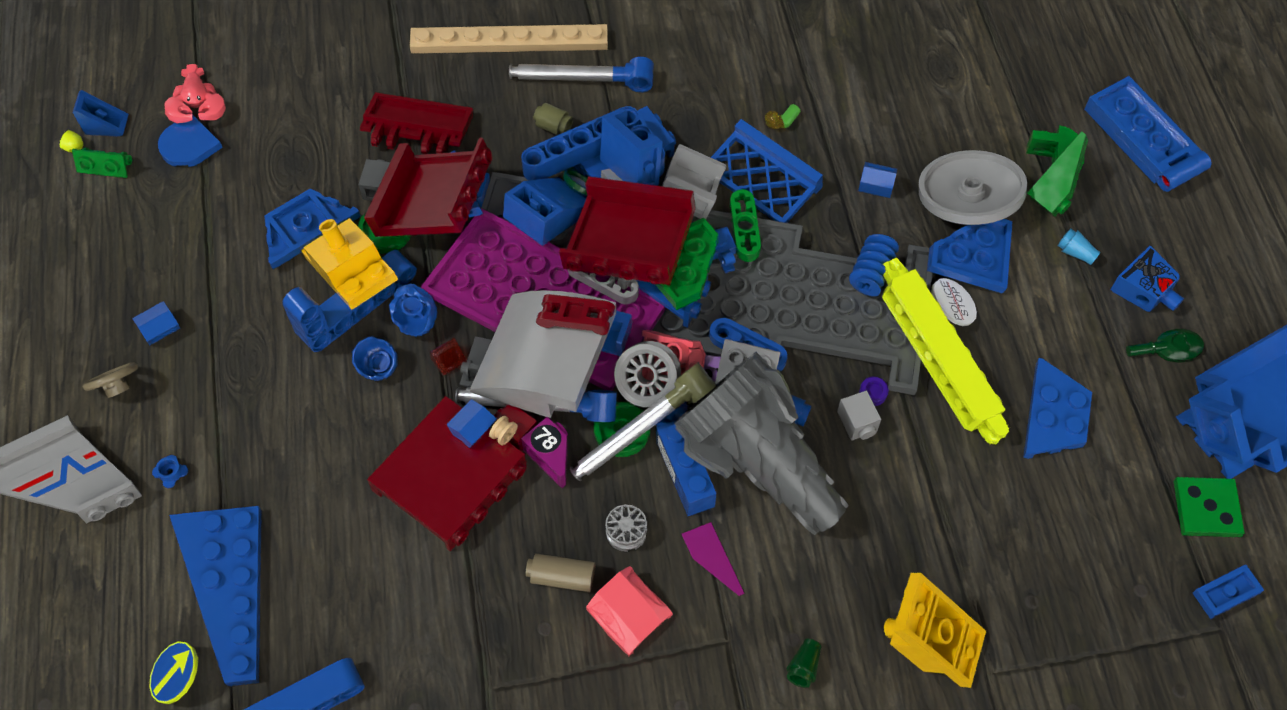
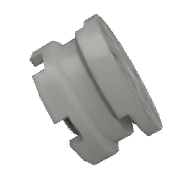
[605,504,647,552]

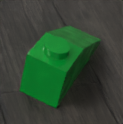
[1027,131,1088,217]

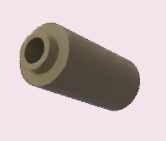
[526,553,595,592]

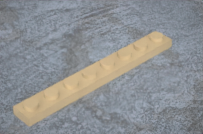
[410,24,608,53]

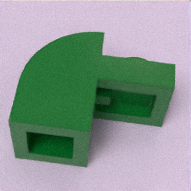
[1026,125,1084,170]

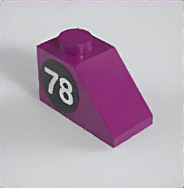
[521,417,568,488]

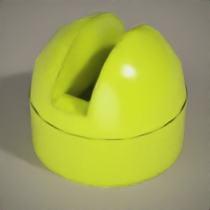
[60,130,83,153]

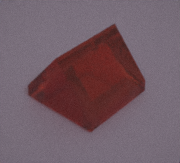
[430,338,467,376]

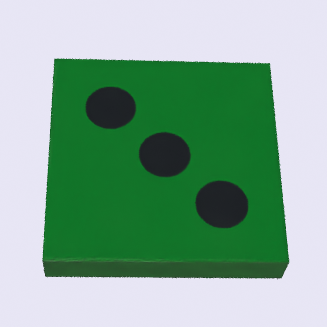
[1173,477,1245,537]

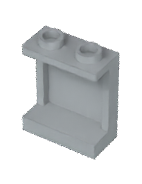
[662,144,726,219]

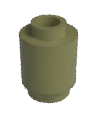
[533,103,573,135]

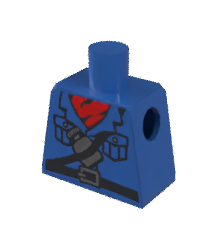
[1110,246,1184,312]

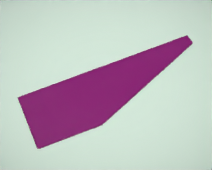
[682,522,744,596]

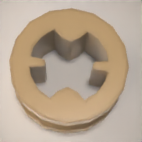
[489,416,517,445]

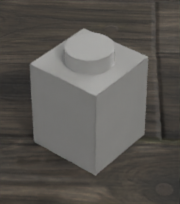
[837,390,881,441]

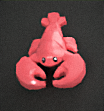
[165,64,226,123]

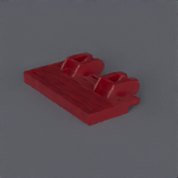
[360,92,473,154]

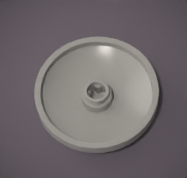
[919,150,1027,225]

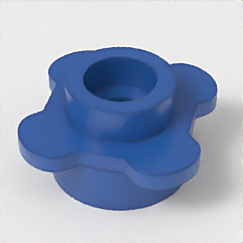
[152,455,188,488]

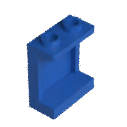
[600,109,662,186]

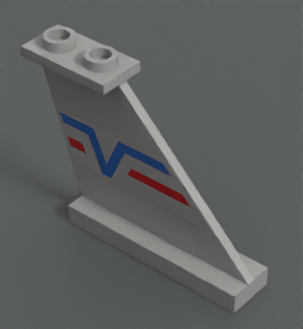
[0,415,142,524]

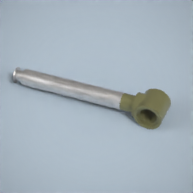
[570,362,716,481]

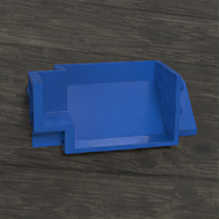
[1176,325,1287,479]

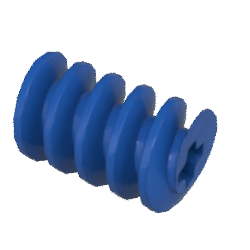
[849,234,899,297]

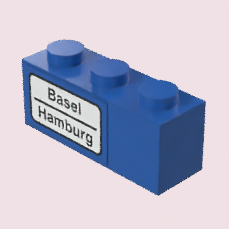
[656,420,717,516]

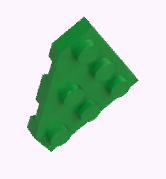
[655,217,718,310]

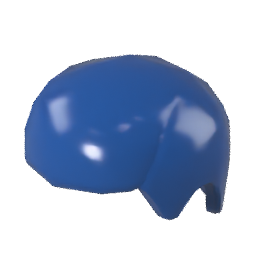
[352,336,398,381]

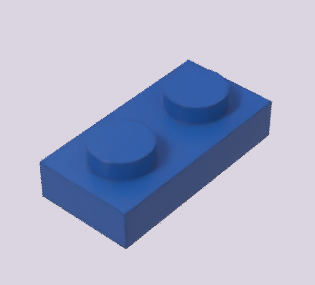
[1193,564,1264,619]

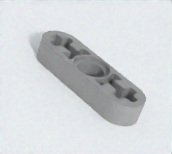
[567,269,639,304]

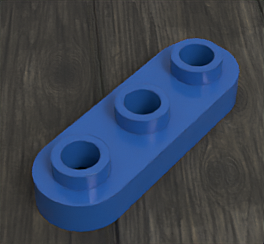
[709,318,787,371]

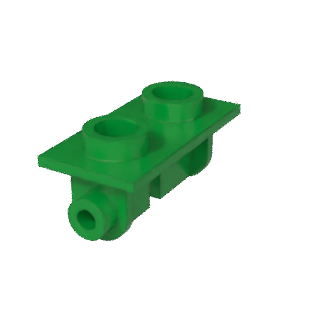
[72,147,132,178]

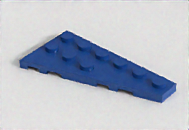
[169,506,261,686]

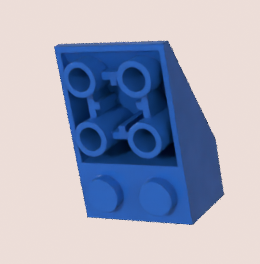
[503,177,587,246]

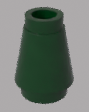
[786,639,822,688]

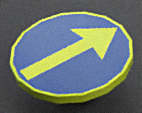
[149,642,198,704]

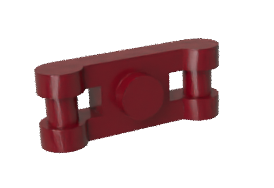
[536,294,615,335]

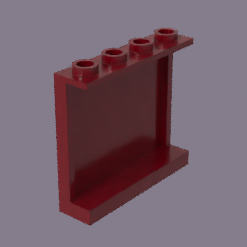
[364,138,492,237]
[559,176,696,285]
[367,396,527,551]

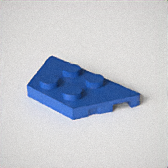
[264,189,361,270]
[1023,358,1092,459]

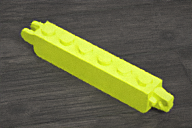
[882,258,1009,445]

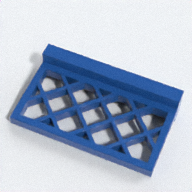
[711,119,823,223]

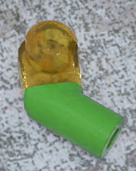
[765,104,801,129]

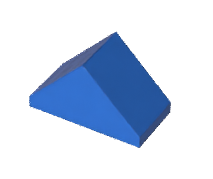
[73,90,129,136]

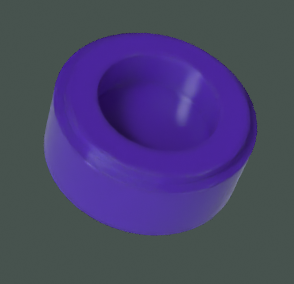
[859,377,889,406]

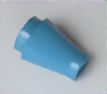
[1057,228,1100,265]

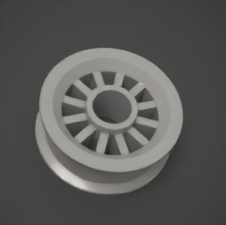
[614,341,681,407]

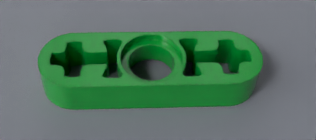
[730,189,761,262]

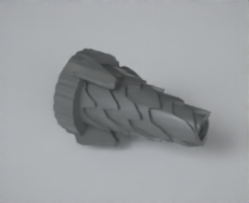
[674,351,849,535]

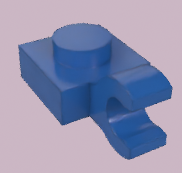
[713,226,737,273]

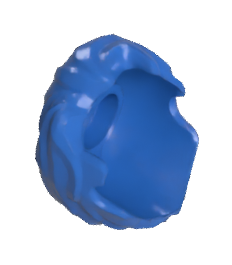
[389,284,437,337]

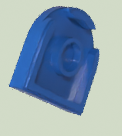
[158,114,223,167]

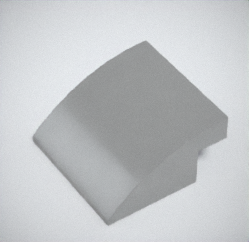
[470,290,616,418]

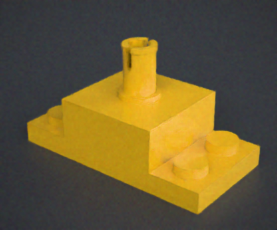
[301,218,398,310]
[884,573,986,688]

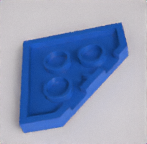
[927,219,1013,293]

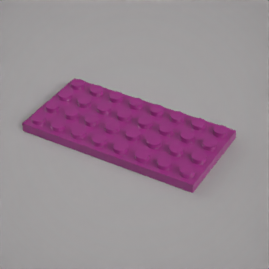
[421,208,666,391]

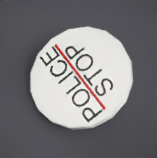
[931,278,977,326]

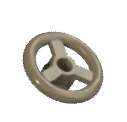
[82,362,138,398]

